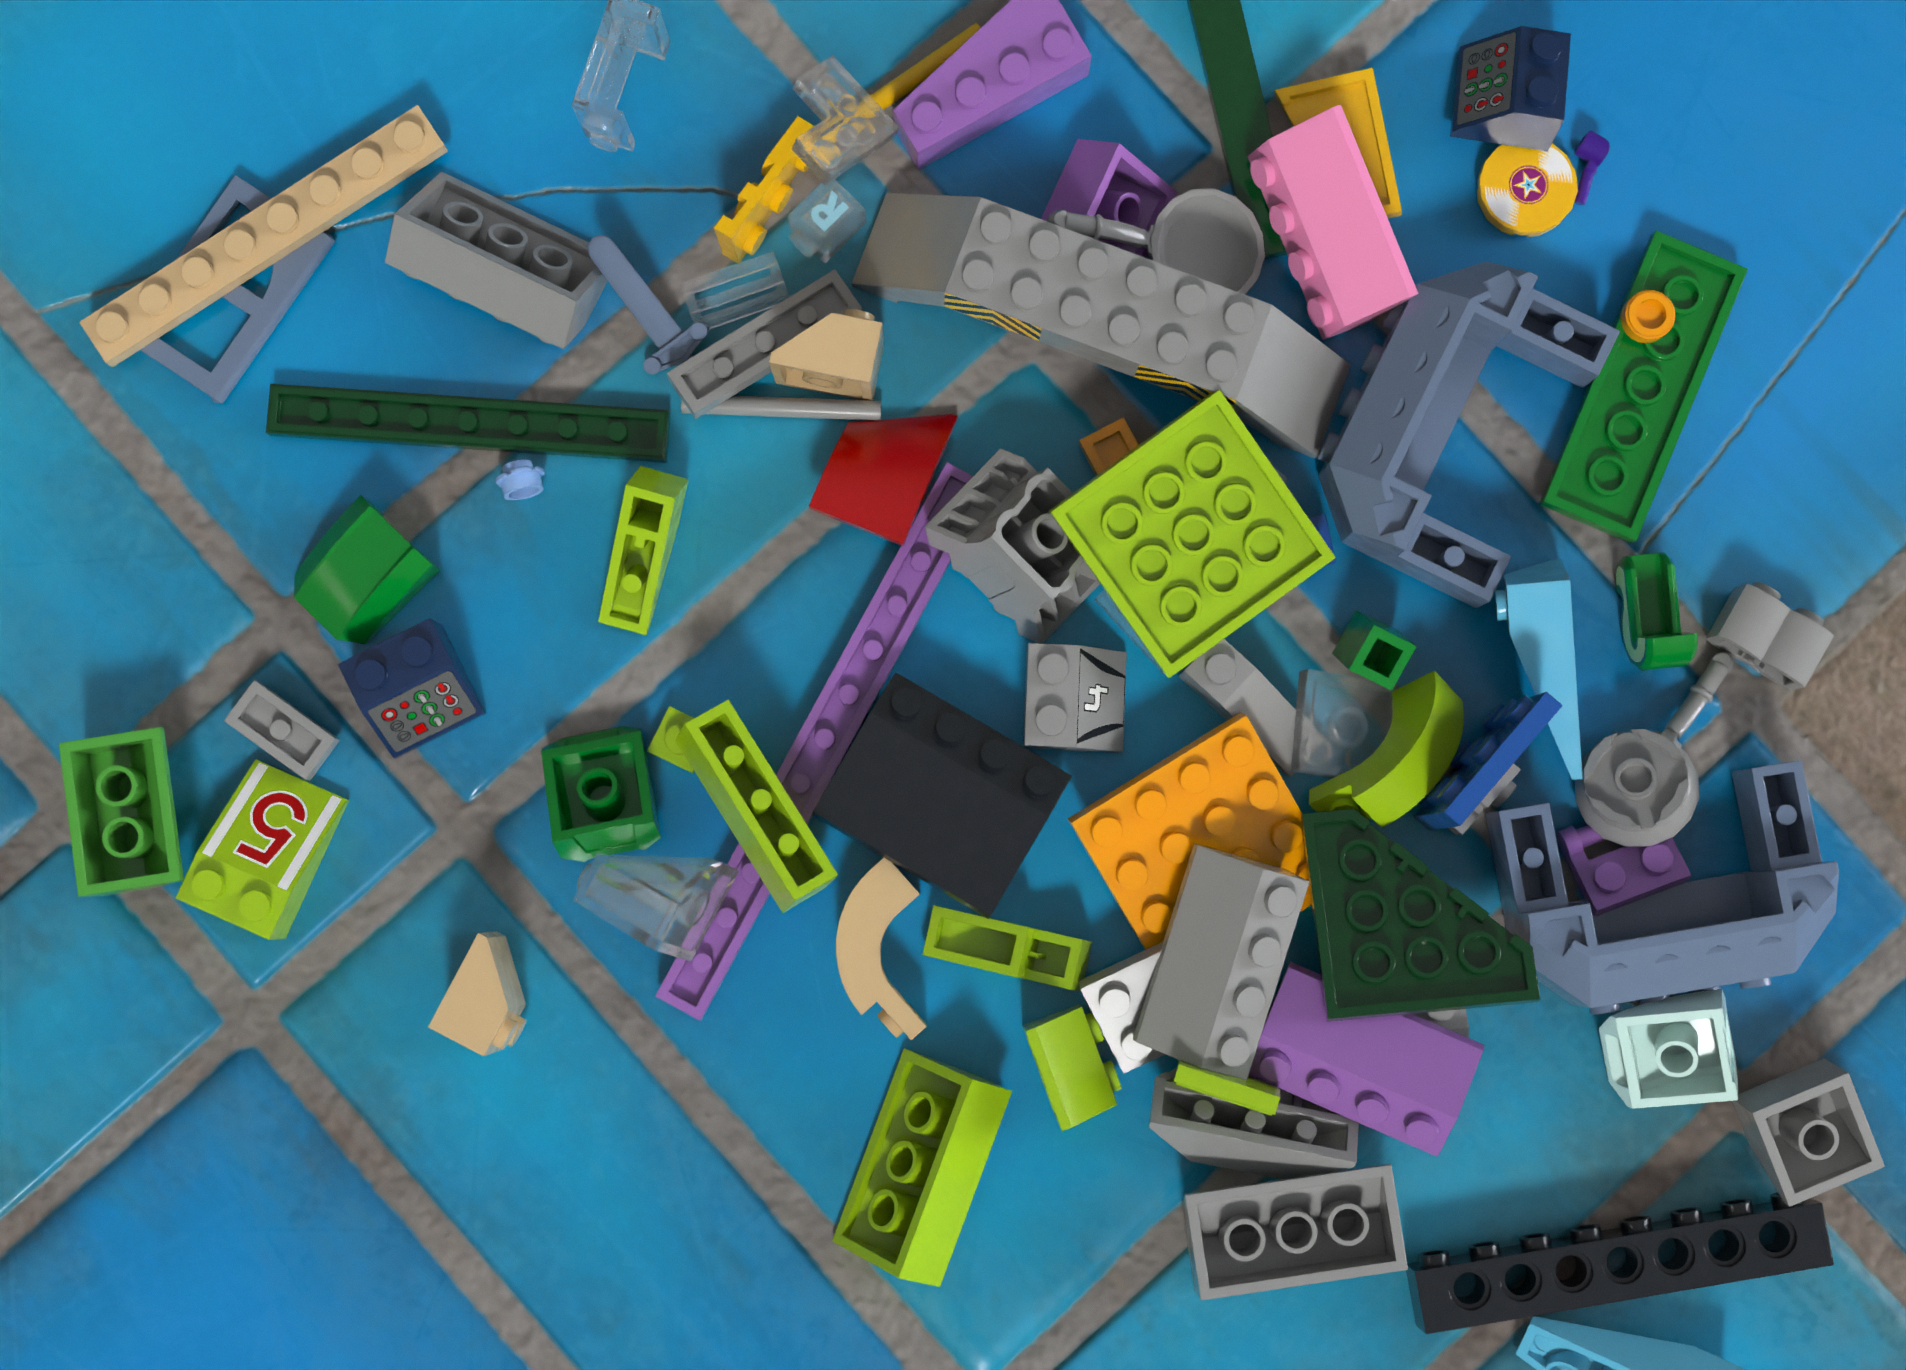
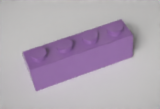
[1249,962,1485,1157]

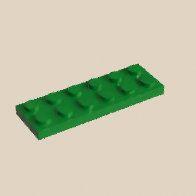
[1539,230,1748,544]

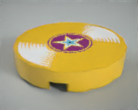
[1476,143,1578,237]

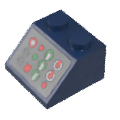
[1450,26,1571,151]
[338,618,486,759]

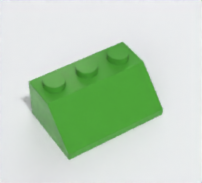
[59,727,184,897]

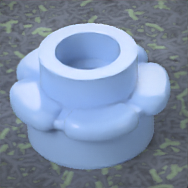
[495,459,545,500]

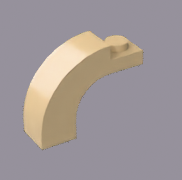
[836,858,927,1040]

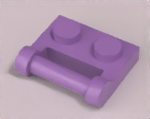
[1556,825,1691,917]

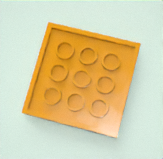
[1068,712,1312,950]

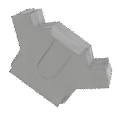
[925,448,1100,644]

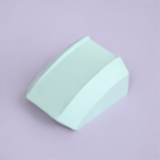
[1599,989,1738,1109]

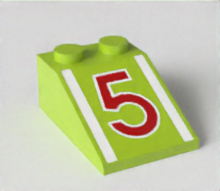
[176,759,349,940]

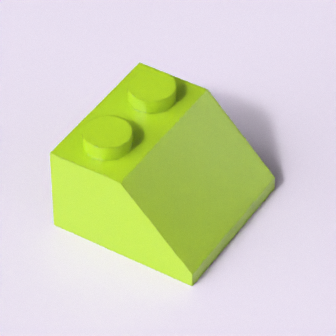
[1022,1004,1122,1131]

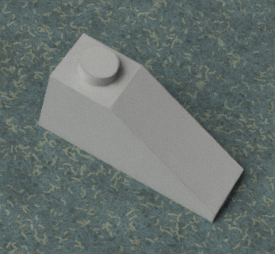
[1178,639,1324,778]

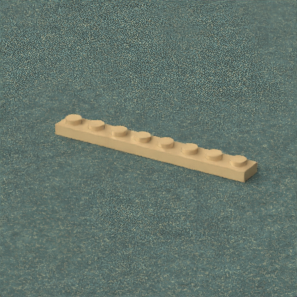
[79,105,448,367]

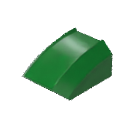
[294,495,440,644]
[541,726,661,862]

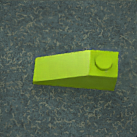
[598,466,689,635]

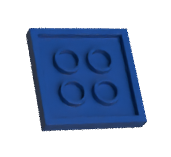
[1413,692,1563,830]

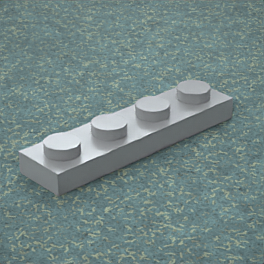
[667,269,863,419]

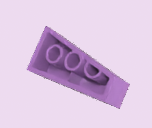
[893,0,1092,170]

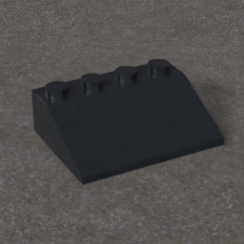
[812,672,1072,919]

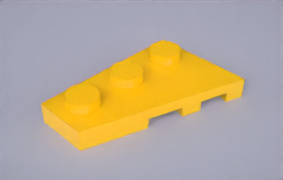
[1275,68,1402,219]
[714,116,819,264]

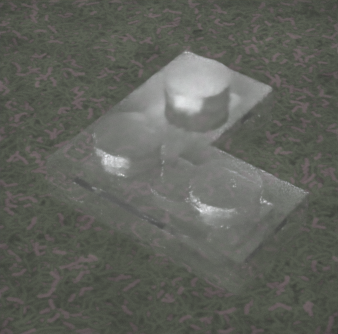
[792,55,899,186]

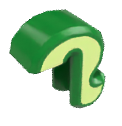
[1615,552,1698,671]

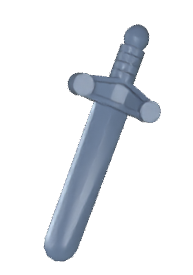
[588,235,709,375]

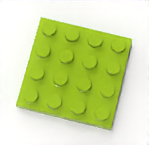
[1049,389,1336,678]

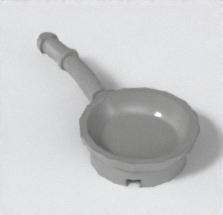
[1047,188,1265,294]
[1575,651,1734,847]

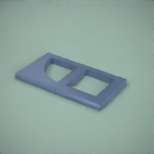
[140,175,335,404]

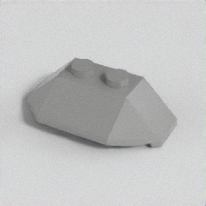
[1149,1068,1359,1179]

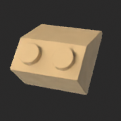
[769,309,884,401]
[428,931,527,1057]

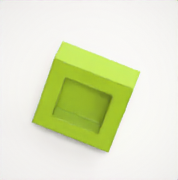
[647,706,695,774]

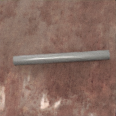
[681,395,881,420]

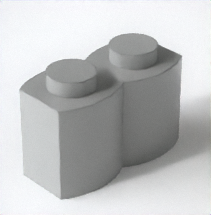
[1706,582,1834,690]

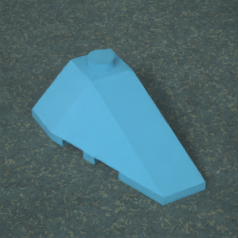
[1495,559,1583,780]
[1516,1316,1744,1370]

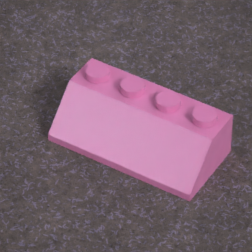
[1247,105,1418,340]

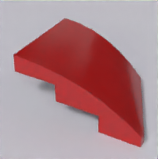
[809,414,958,546]

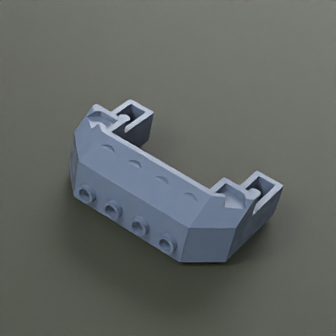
[1317,261,1620,608]
[1485,760,1839,1014]

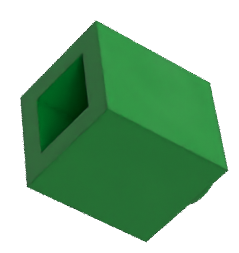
[1332,610,1417,691]

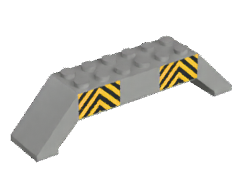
[851,193,1351,458]

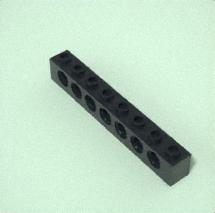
[1406,1192,1834,1334]

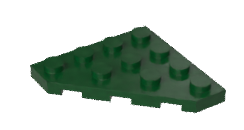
[1301,809,1540,1022]

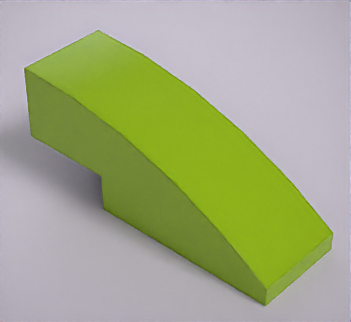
[922,905,1093,991]

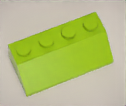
[832,1048,1012,1287]

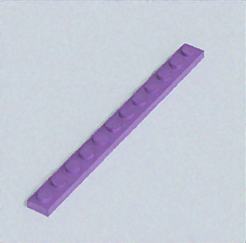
[655,462,973,1021]

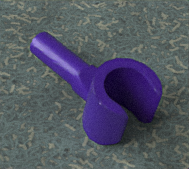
[1574,131,1610,205]

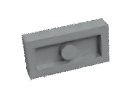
[224,680,340,781]

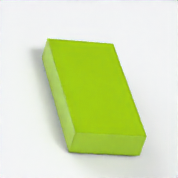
[1173,1060,1281,1116]

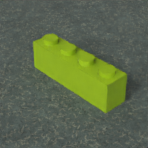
[675,699,838,913]

